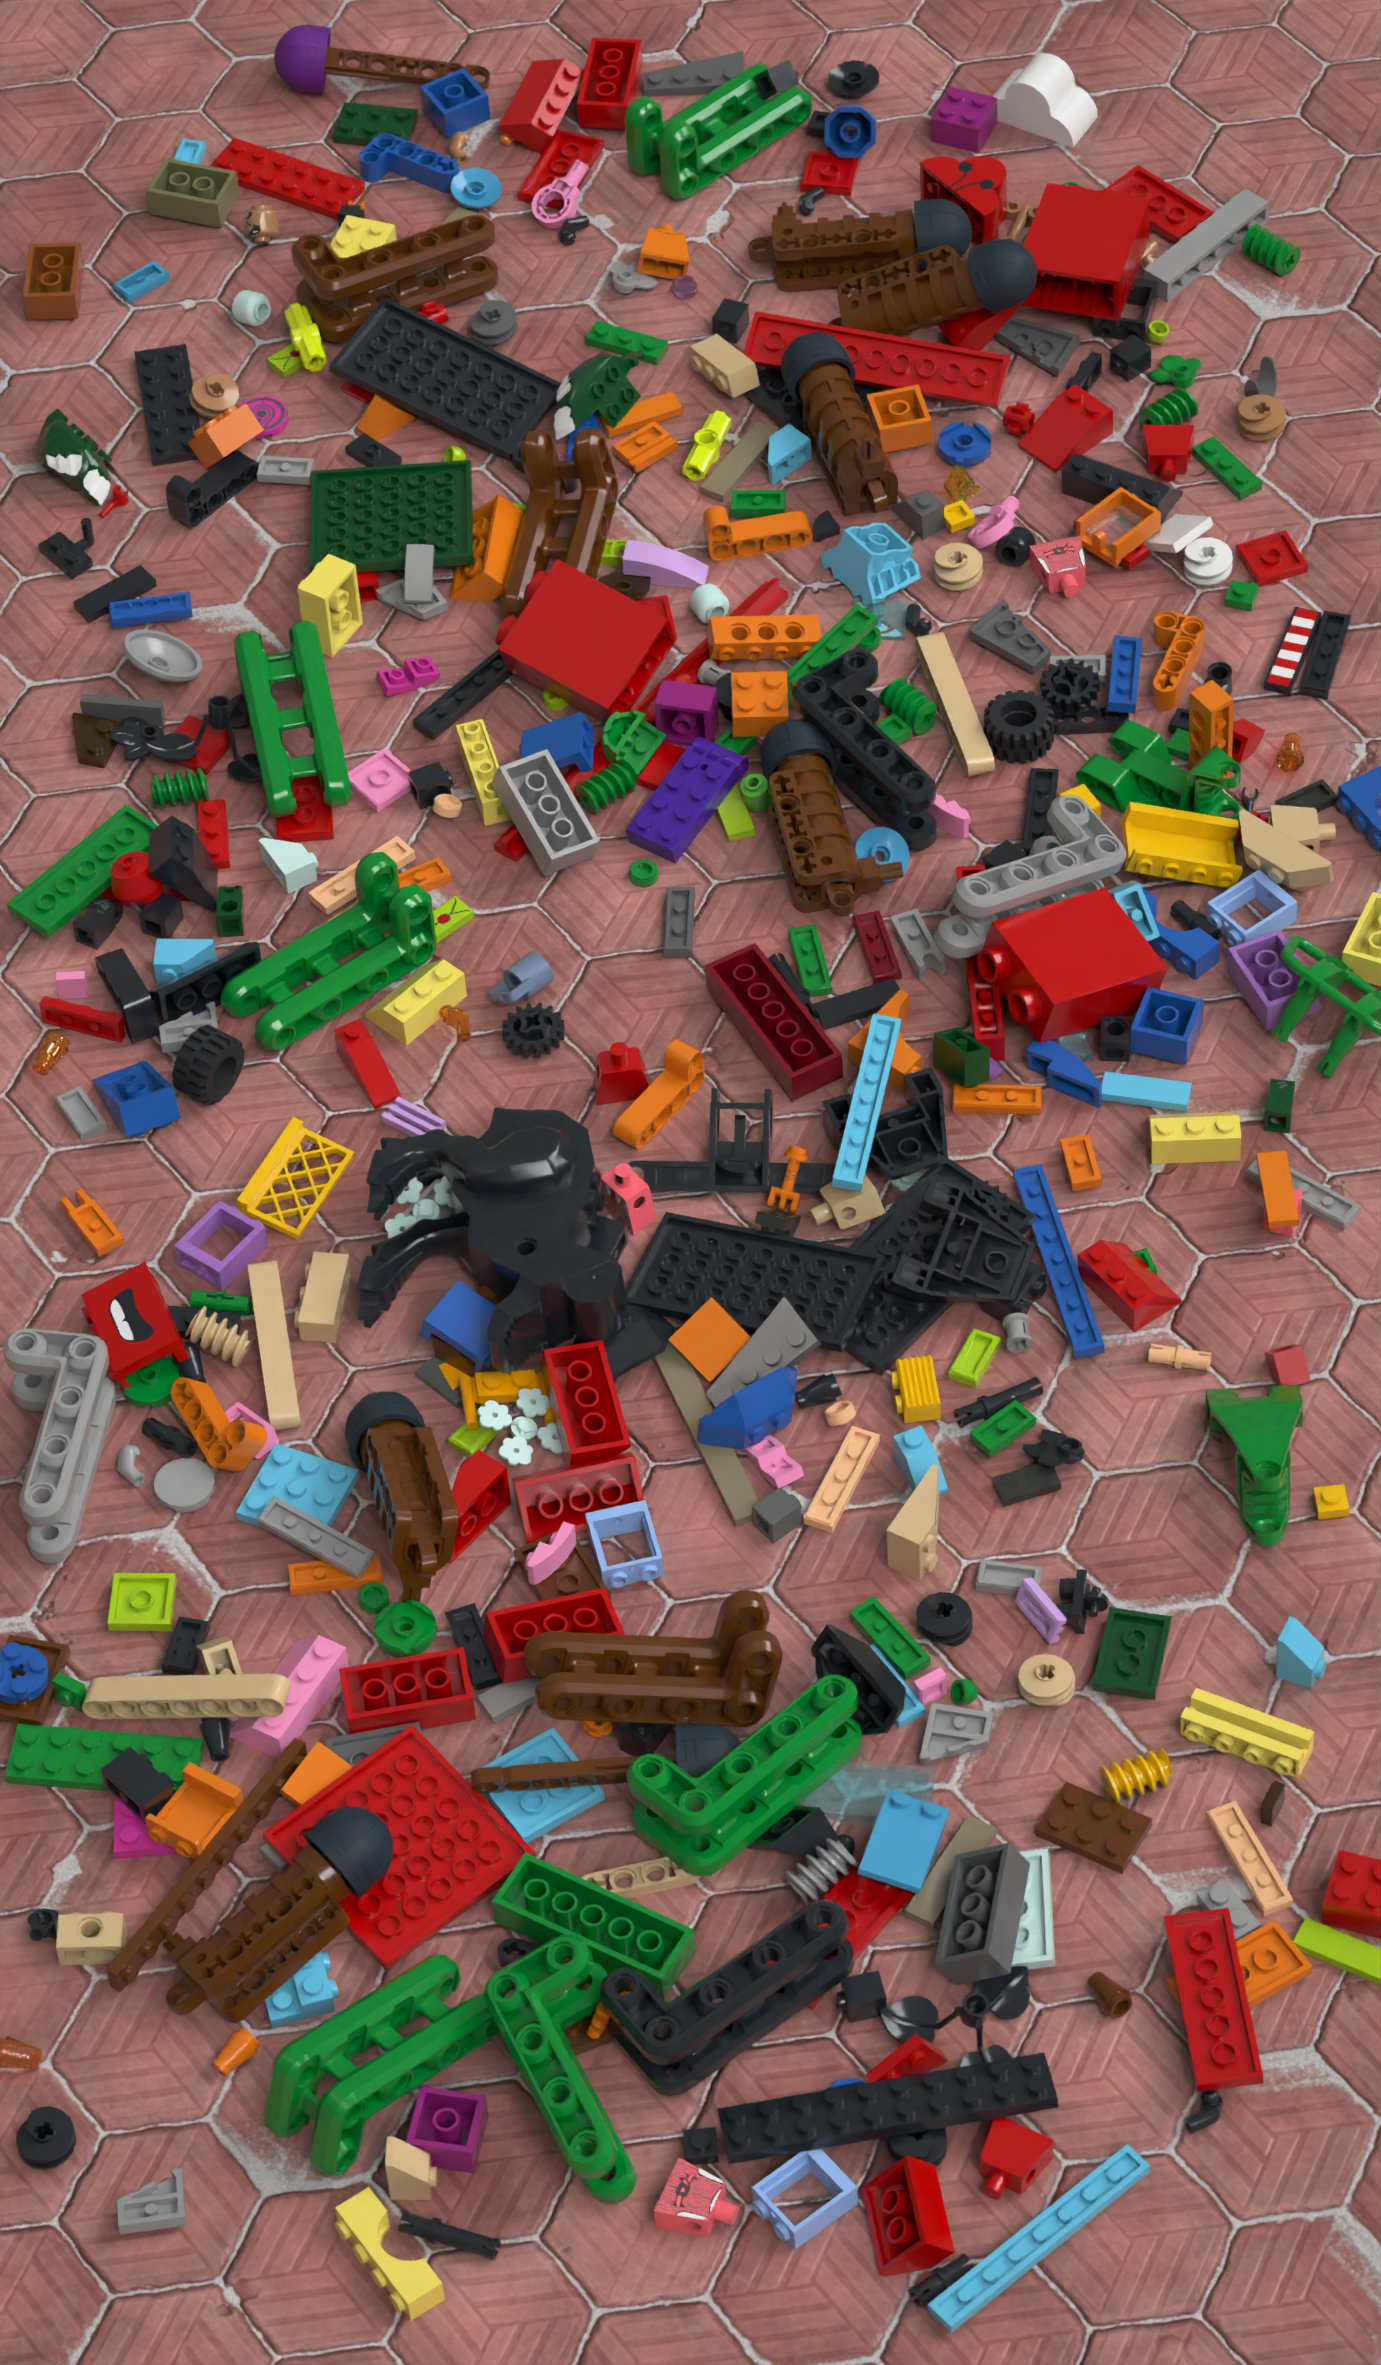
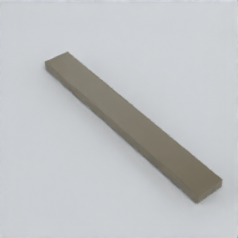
[653,1332,759,1526]

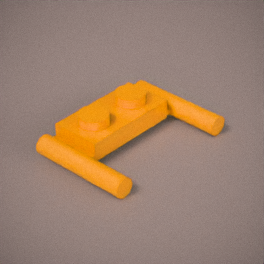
[459,1370,555,1430]

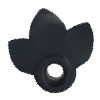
[108,717,164,760]
[1023,1429,1084,1466]

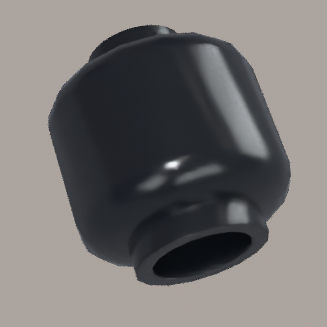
[996,526,1036,567]

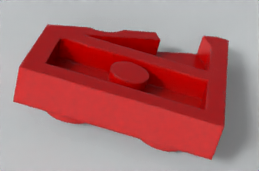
[865,2033,948,2082]

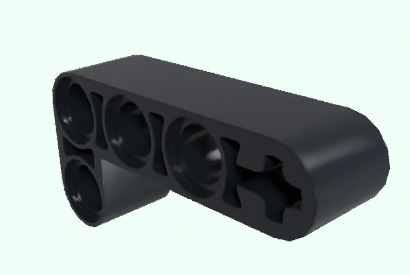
[166,450,259,528]
[95,948,160,1044]

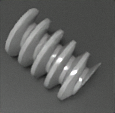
[785,1838,859,1905]

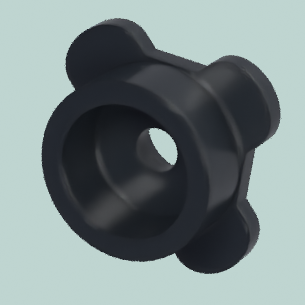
[27,1908,59,1941]

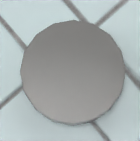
[154,1458,216,1513]

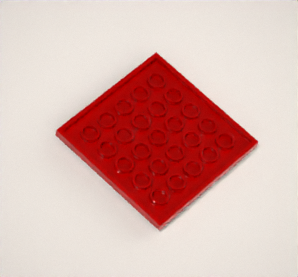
[263,1724,535,1971]

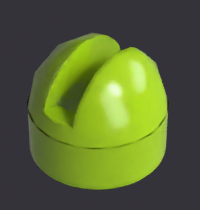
[1147,320,1170,344]
[443,446,466,462]

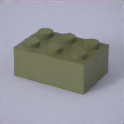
[146,158,240,228]

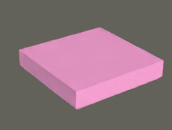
[348,748,412,812]

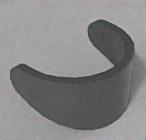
[1245,356,1277,397]

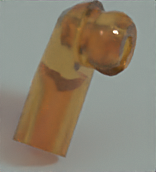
[439,1005,471,1042]

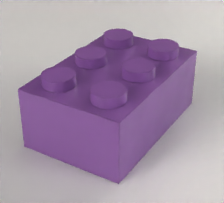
[1227,929,1319,1030]

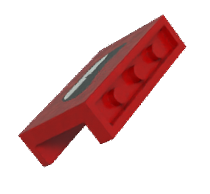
[81,1262,190,1389]

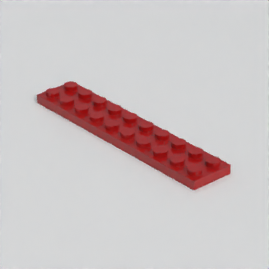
[743,311,1011,409]

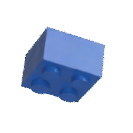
[420,68,491,138]
[1130,987,1204,1065]

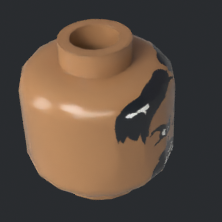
[245,205,279,243]

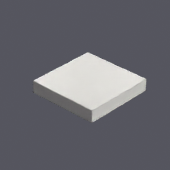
[1142,514,1214,553]

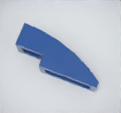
[1027,1038,1102,1108]

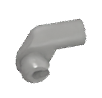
[117,1445,146,1487]

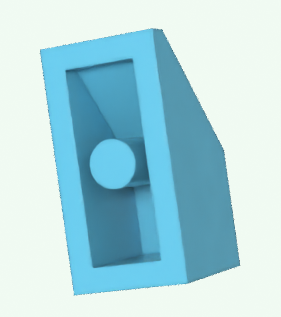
[768,424,812,485]
[1108,880,1160,942]
[153,939,216,983]
[893,1425,948,1495]
[1276,1616,1327,1689]

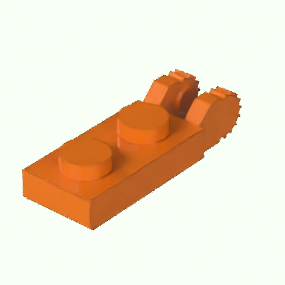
[59,1188,124,1257]

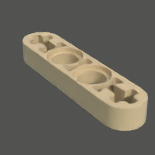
[581,1857,701,1899]

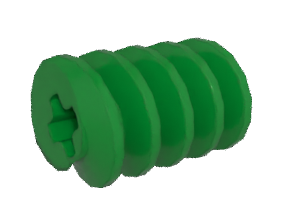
[1242,224,1301,276]
[1138,388,1199,430]
[878,677,937,735]
[575,758,637,814]
[150,767,209,809]

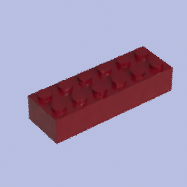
[705,943,843,1101]

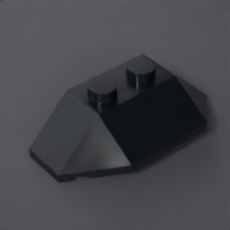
[572,1305,676,1380]
[811,1624,906,1735]

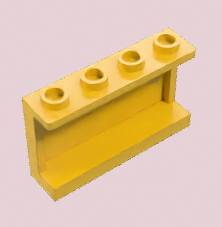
[1121,802,1243,888]

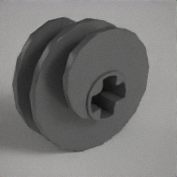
[470,300,517,345]

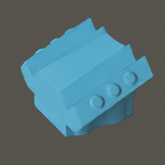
[820,523,921,607]

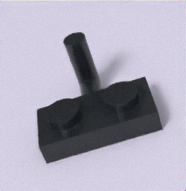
[38,518,95,579]

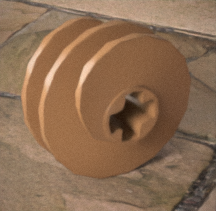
[189,373,239,419]
[1238,394,1286,441]

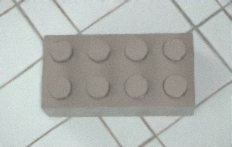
[491,749,600,876]

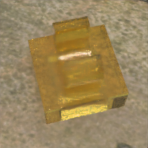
[943,465,980,503]

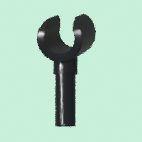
[1240,787,1259,812]

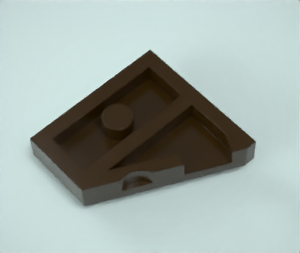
[72,712,123,769]

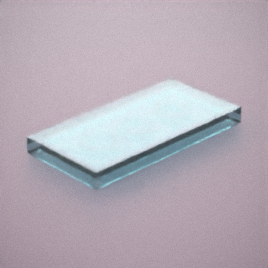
[802,1761,936,1823]

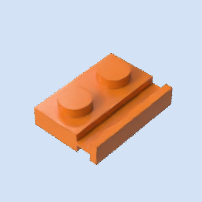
[612,421,678,473]

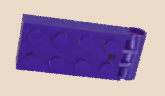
[626,737,749,864]

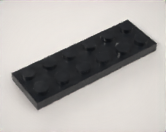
[134,344,200,466]

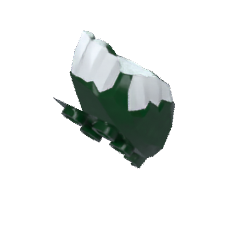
[554,351,646,440]
[37,408,114,506]

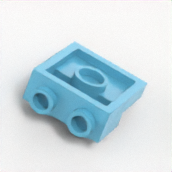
[260,1950,339,2028]

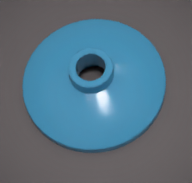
[450,168,502,209]
[855,827,910,882]

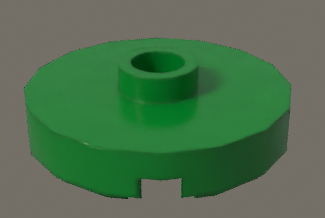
[120,1356,180,1408]
[375,1600,437,1657]

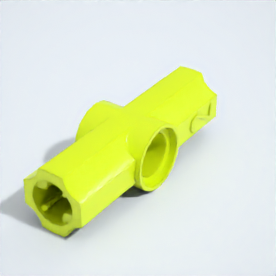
[284,303,327,372]
[682,410,732,482]

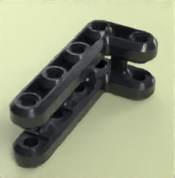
[792,649,937,851]
[600,1900,855,2096]

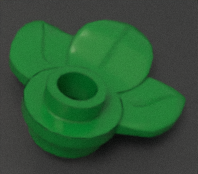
[1149,355,1201,388]

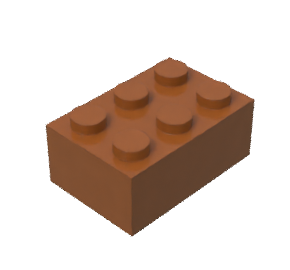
[23,242,85,320]

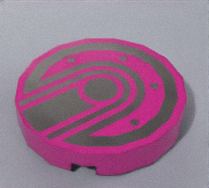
[238,396,289,439]

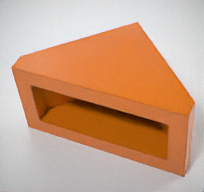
[357,395,415,441]

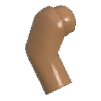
[448,131,470,165]
[1139,240,1159,270]

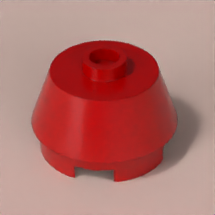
[111,851,163,907]

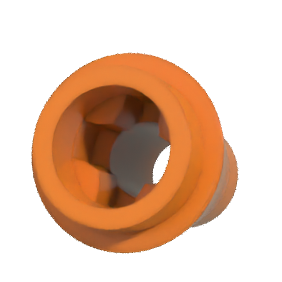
[212,2027,260,2077]

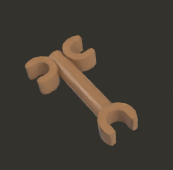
[1001,200,1039,242]

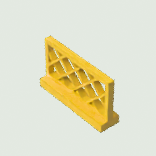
[236,1117,355,1240]

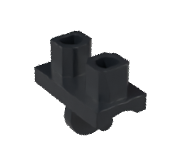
[1056,1569,1109,1634]

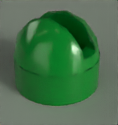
[950,1679,978,1705]

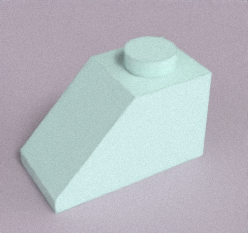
[259,838,319,894]

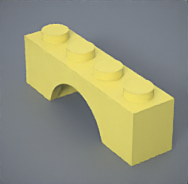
[334,2187,445,2321]

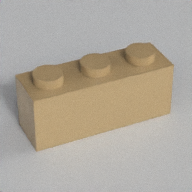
[690,334,760,398]
[294,1252,352,1343]

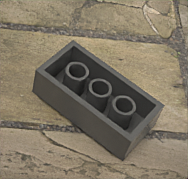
[935,1843,1030,1985]

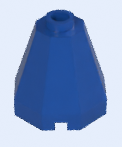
[825,105,876,158]

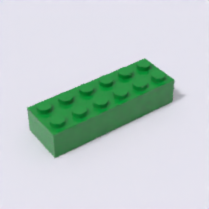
[492,1853,696,1999]

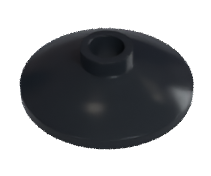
[829,61,880,96]

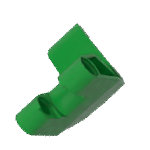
[1075,720,1241,821]
[1206,1384,1303,1546]

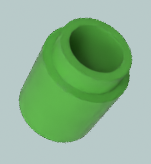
[740,773,772,813]

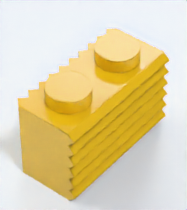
[891,1355,941,1423]

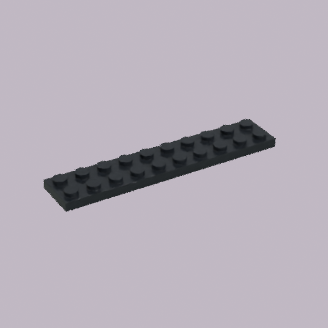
[717,2052,1058,2164]

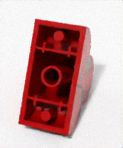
[920,156,1007,246]

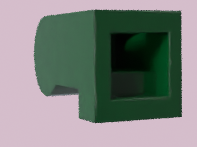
[216,885,244,937]
[1264,1079,1295,1133]

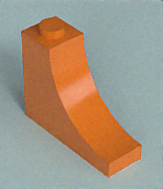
[848,989,923,1092]

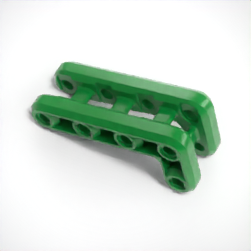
[624,63,812,200]
[234,620,352,818]
[221,852,437,1051]
[626,1675,863,1876]
[483,1934,637,2204]
[263,1954,500,2177]

